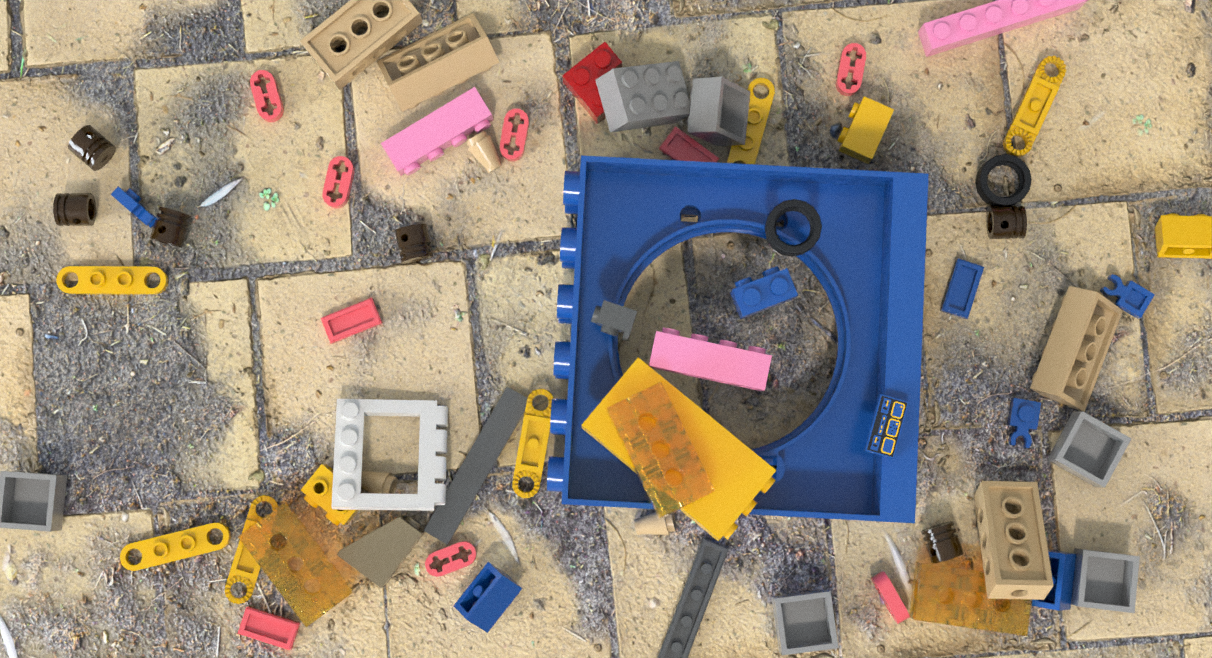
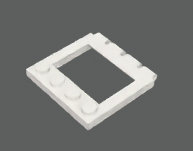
[332,399,448,511]

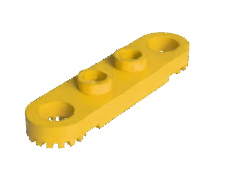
[1003,56,1066,157]
[727,78,775,164]
[56,266,169,295]
[512,388,554,498]
[224,495,279,604]
[120,522,231,571]

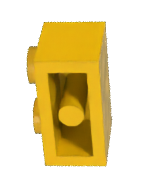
[837,96,894,164]
[1155,213,1212,259]
[301,464,359,526]

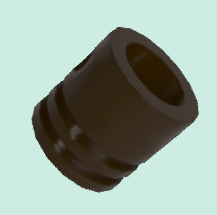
[68,125,116,171]
[53,193,96,226]
[986,206,1027,239]
[150,207,192,248]
[395,224,433,264]
[921,521,964,564]

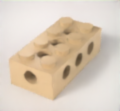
[300,0,423,90]
[974,481,1054,600]

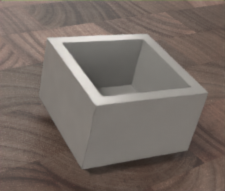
[687,77,750,146]
[1047,411,1131,488]
[0,471,67,532]
[1071,548,1140,613]
[771,589,839,655]

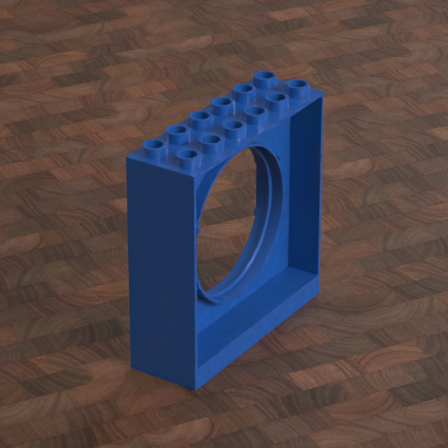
[547,155,929,523]

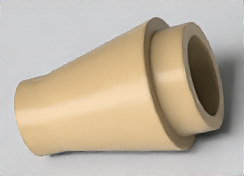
[466,130,502,173]
[361,470,398,494]
[634,510,677,535]

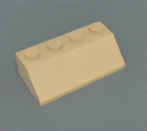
[377,13,499,112]
[1030,286,1123,412]

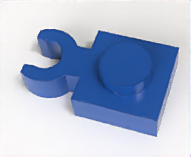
[111,186,158,228]
[1100,274,1155,319]
[1007,398,1041,448]

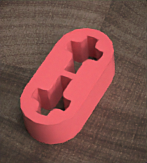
[836,43,866,96]
[250,70,284,122]
[500,109,529,161]
[322,156,355,209]
[425,541,477,577]
[871,571,910,624]

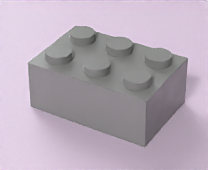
[595,61,691,133]

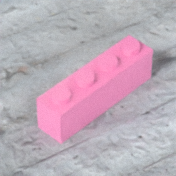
[381,87,494,176]
[649,328,772,391]

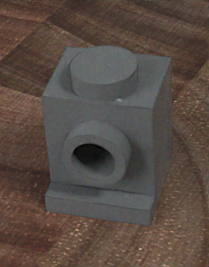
[591,300,637,341]

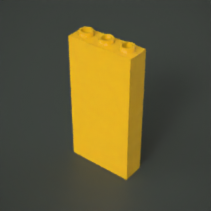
[581,357,776,541]

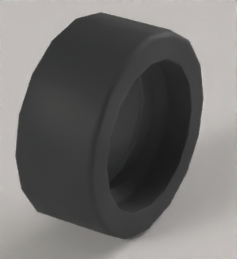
[975,154,1032,207]
[765,199,822,257]

